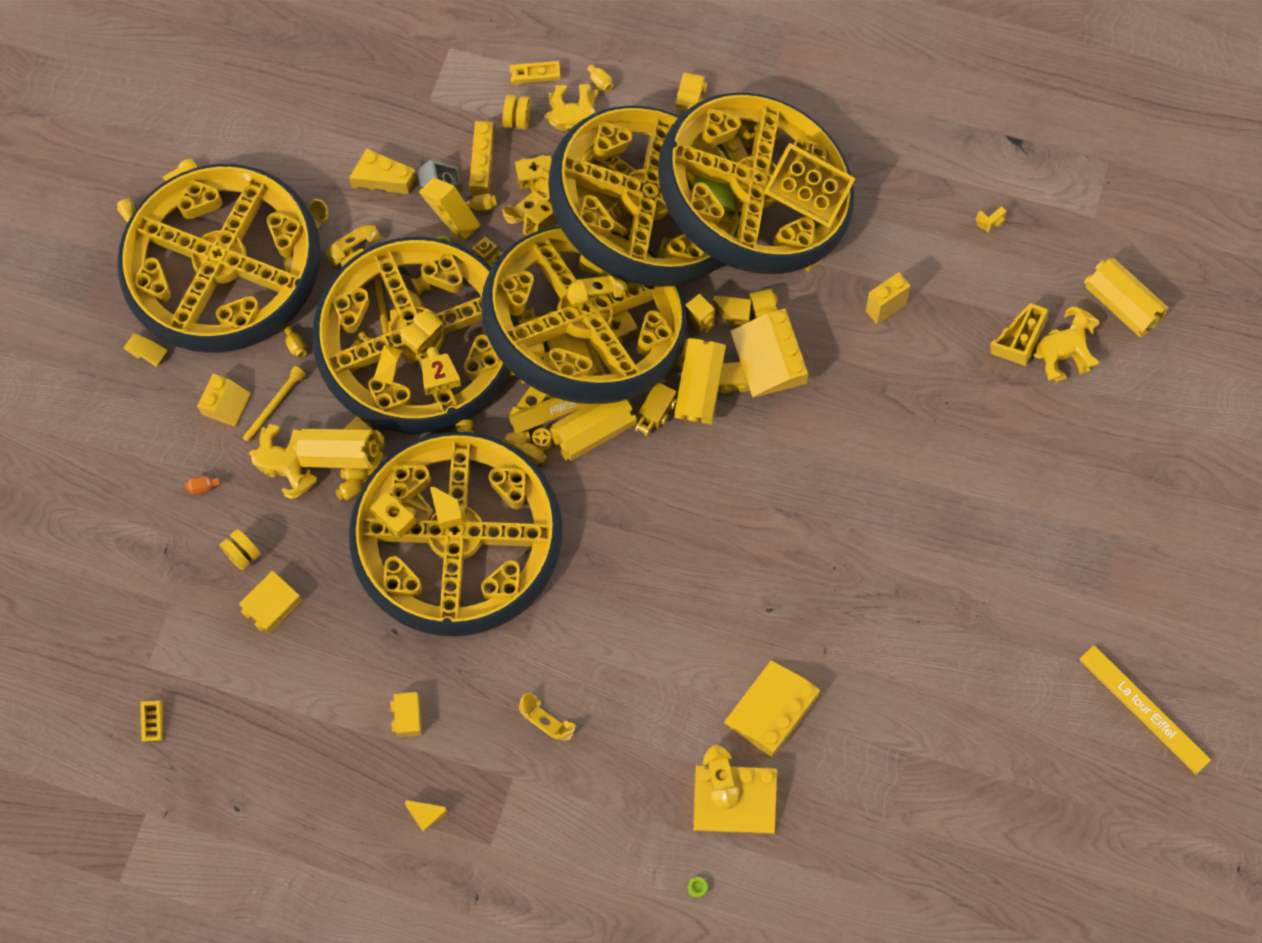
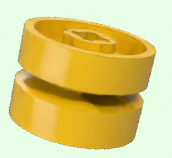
[503,94,531,130]
[219,529,261,571]

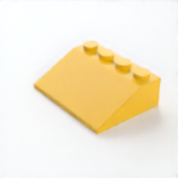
[763,143,856,228]
[730,308,808,398]
[724,661,820,758]
[693,766,777,834]

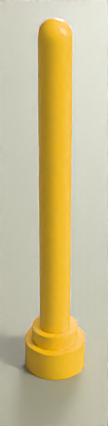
[373,277,389,350]
[243,366,306,441]

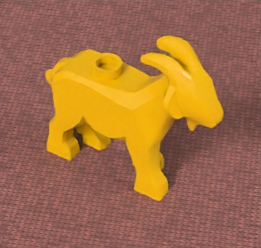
[545,84,598,133]
[1034,307,1100,383]
[249,424,317,499]

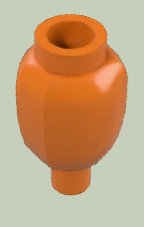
[184,476,220,495]

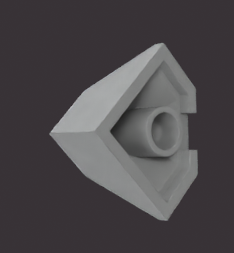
[417,160,462,188]

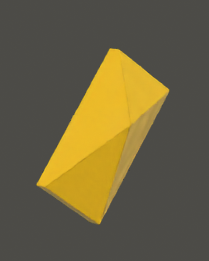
[373,345,402,385]
[405,800,447,831]

